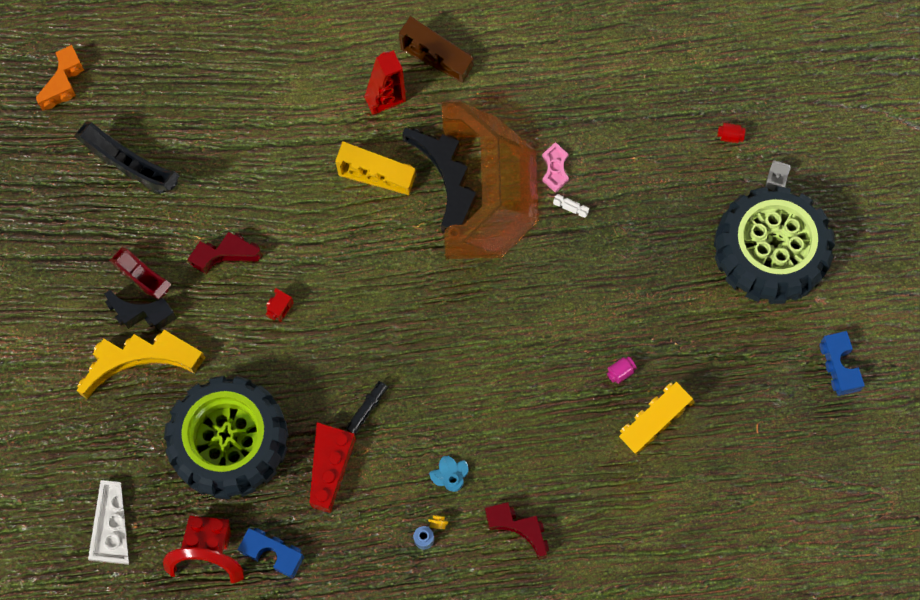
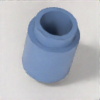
[413,526,434,550]

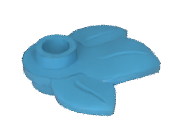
[429,456,469,492]

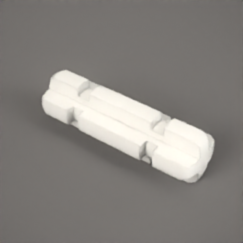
[553,194,589,218]

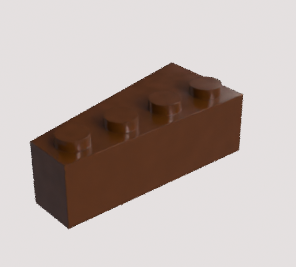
[399,16,474,83]

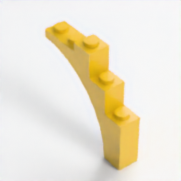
[76,330,205,399]

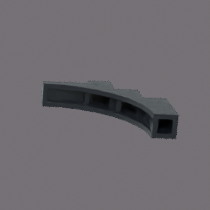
[74,122,180,194]
[402,127,476,238]

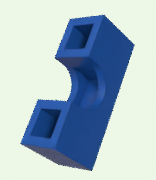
[820,331,865,396]
[237,528,304,579]

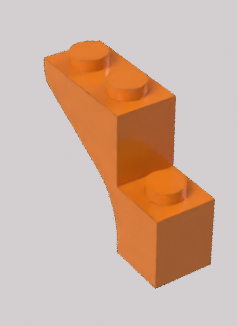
[36,45,85,111]

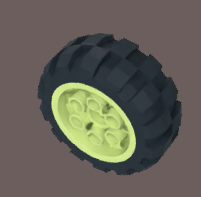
[714,186,835,304]

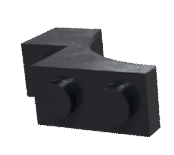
[104,290,177,331]

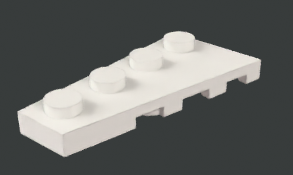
[88,480,129,565]

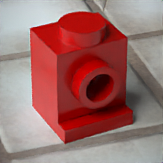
[265,288,294,322]

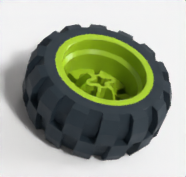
[164,376,289,499]

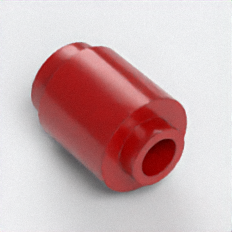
[717,122,745,143]

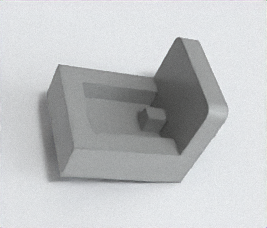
[765,161,791,191]

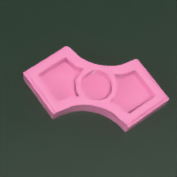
[542,142,569,193]

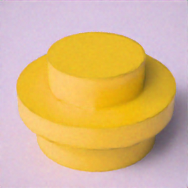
[428,515,448,529]

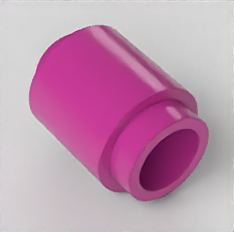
[607,357,637,384]

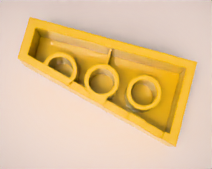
[335,141,416,195]
[619,382,695,455]

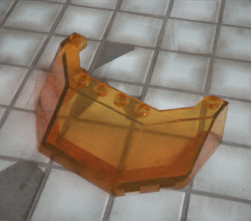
[442,101,539,259]

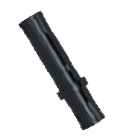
[345,381,389,435]

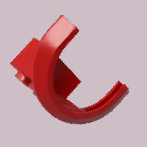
[163,515,244,584]

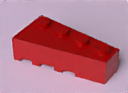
[364,50,406,115]
[309,422,356,513]

